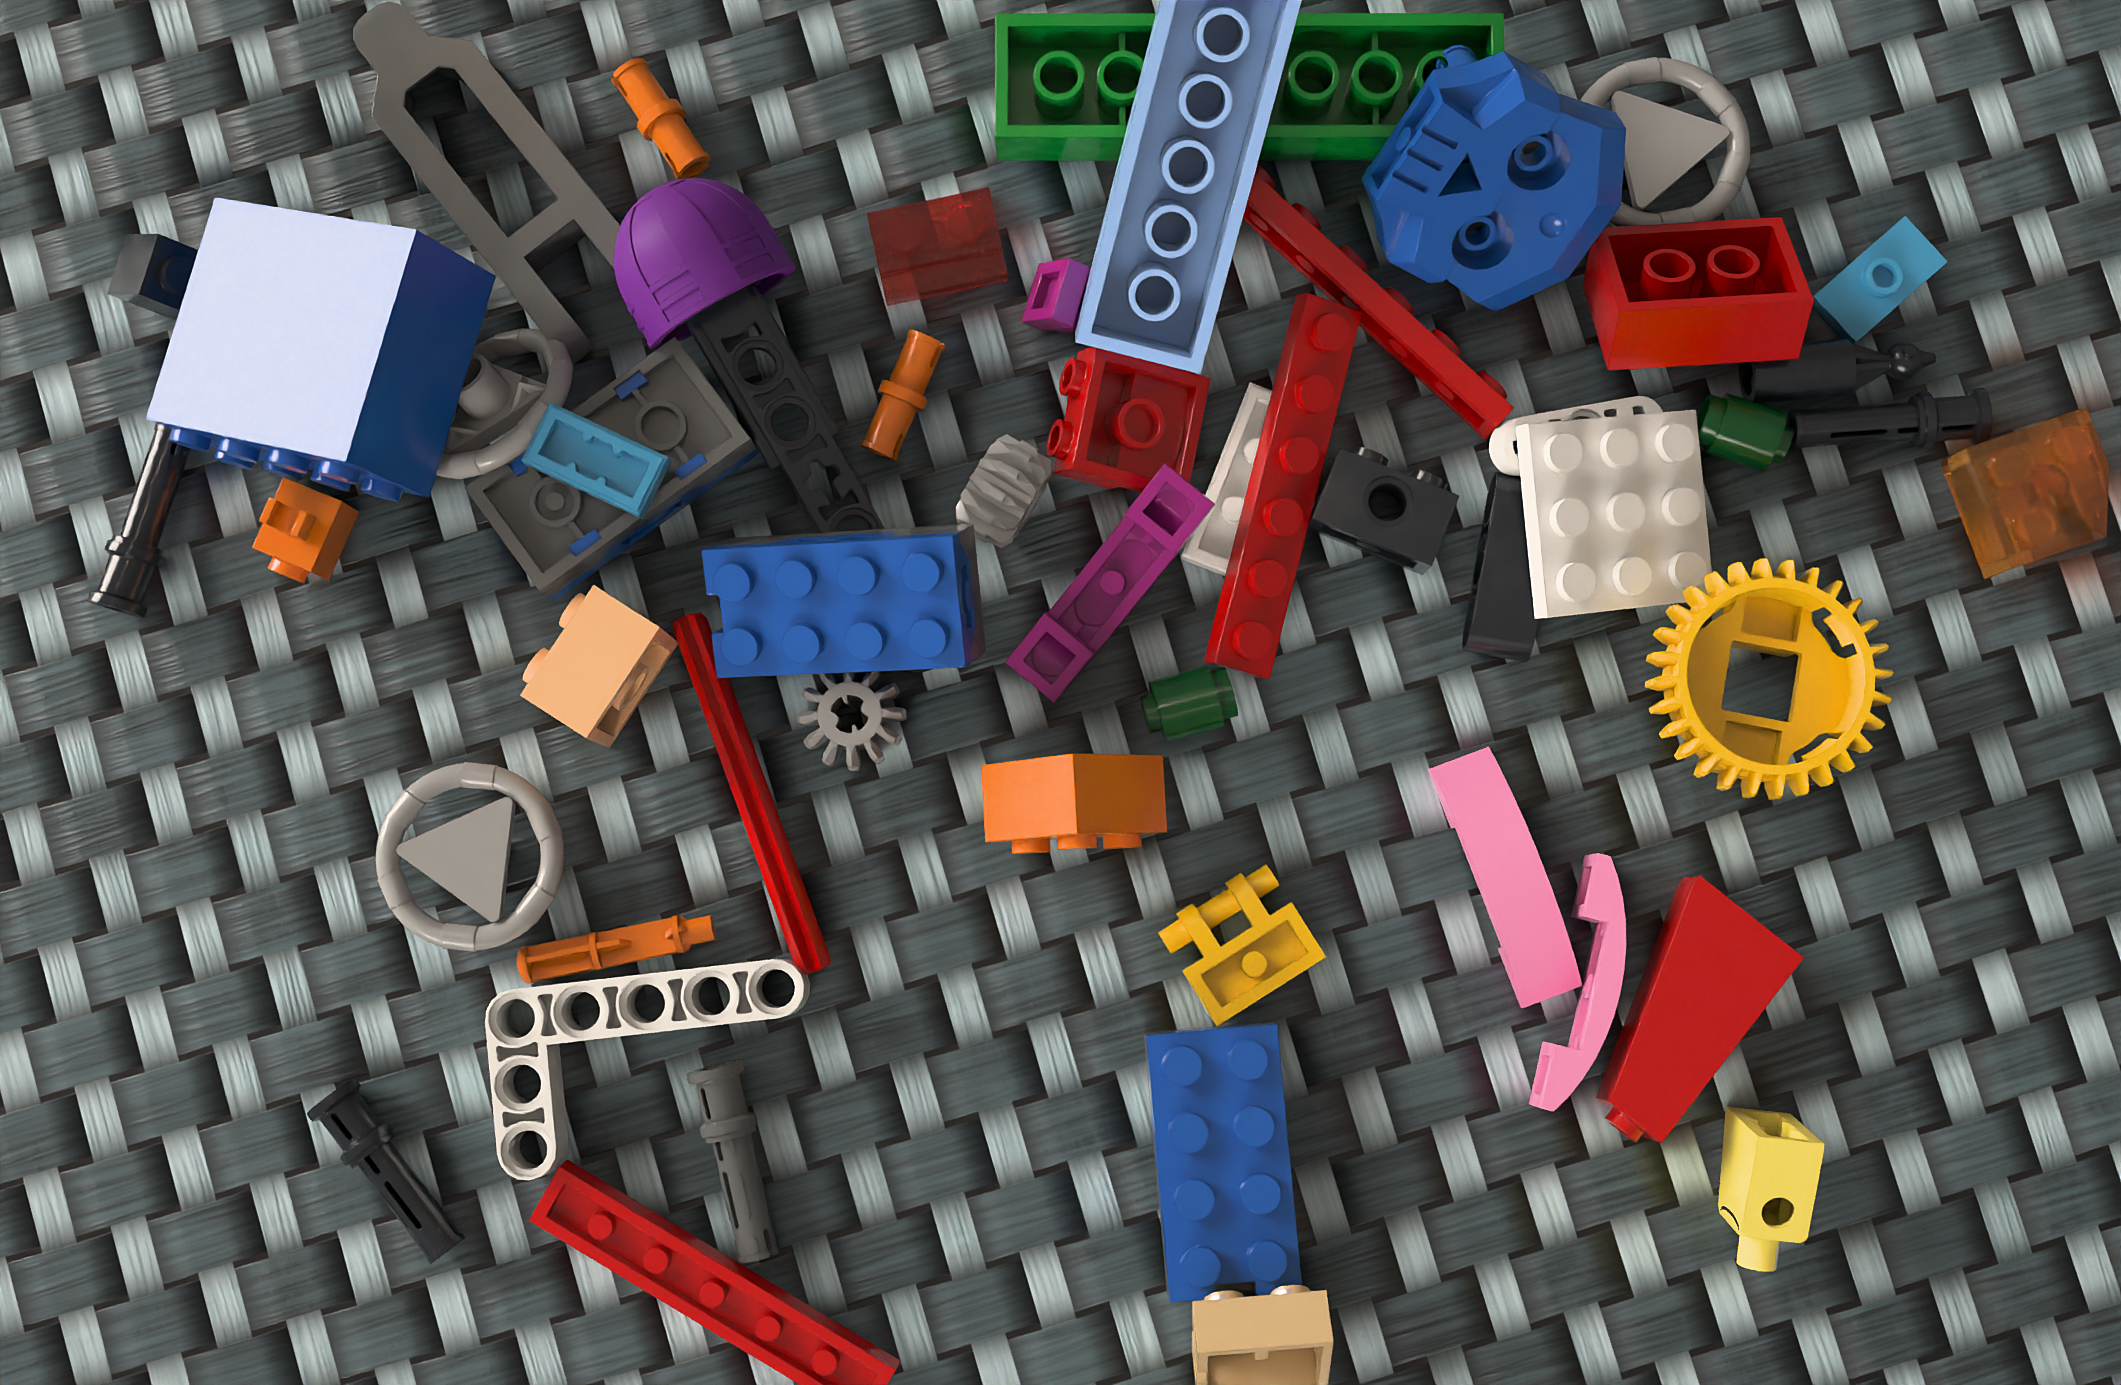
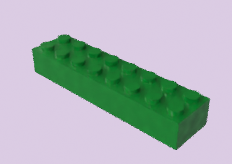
[995,13,1505,161]

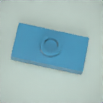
[1812,216,1948,344]
[521,402,672,519]

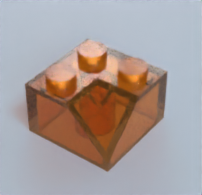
[1940,407,2110,579]

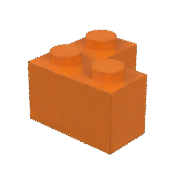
[981,754,1167,854]

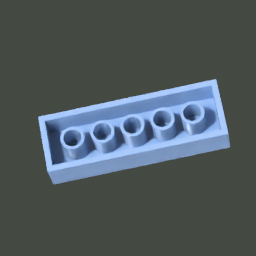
[1075,0,1302,374]

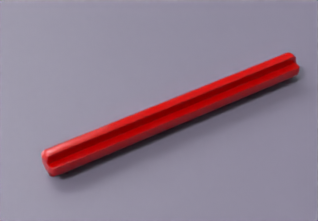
[672,612,831,975]

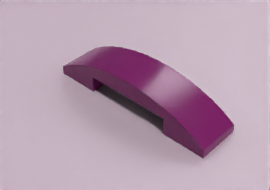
[1005,464,1216,702]

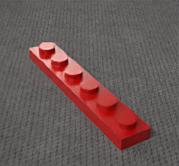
[1242,164,1514,440]
[1204,293,1362,679]
[529,1159,900,1385]

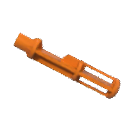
[516,915,716,984]

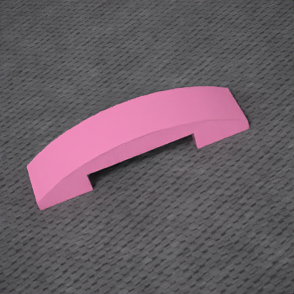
[1428,747,1582,1008]
[1529,853,1626,1112]

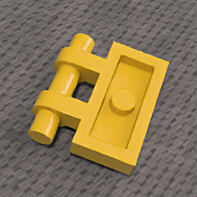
[1158,864,1326,1026]

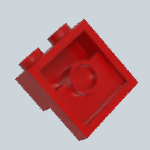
[1047,347,1211,493]

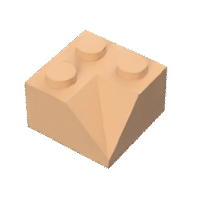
[520,585,678,748]

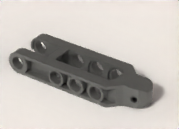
[353,1,620,366]

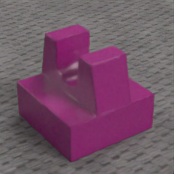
[1021,258,1090,335]

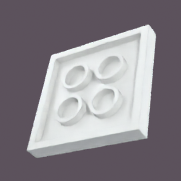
[1515,410,1712,619]

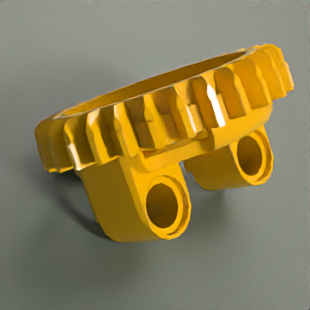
[1645,558,1894,800]

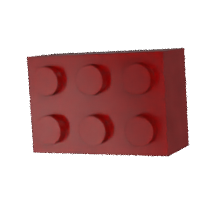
[1583,217,1814,370]

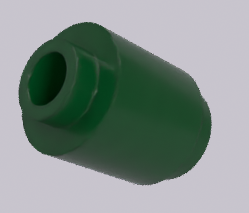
[1697,393,1793,472]
[1140,665,1238,743]

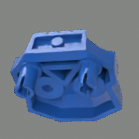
[1362,45,1626,312]

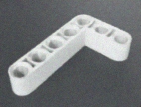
[485,959,810,1180]

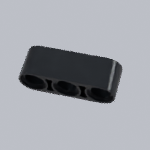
[1462,472,1539,663]

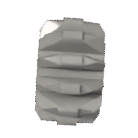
[956,434,1052,548]
[797,671,907,771]

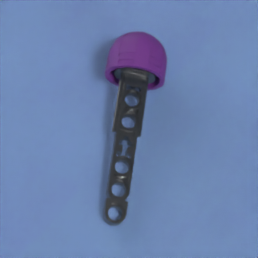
[614,178,932,673]

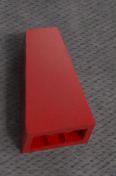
[1596,876,1804,1143]

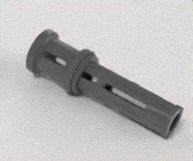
[686,1059,780,1263]

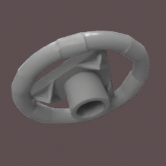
[1580,57,1750,227]
[436,328,573,479]
[376,762,565,952]

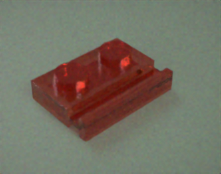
[867,187,1008,306]

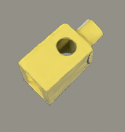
[1718,1107,1825,1272]

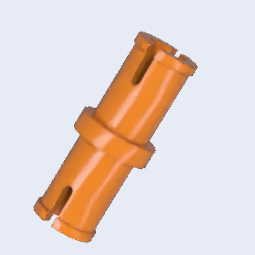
[611,58,712,180]
[860,330,946,462]

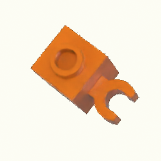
[252,477,359,584]

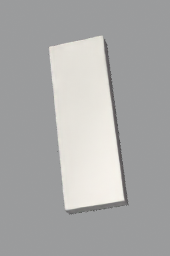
[1181,382,1272,576]

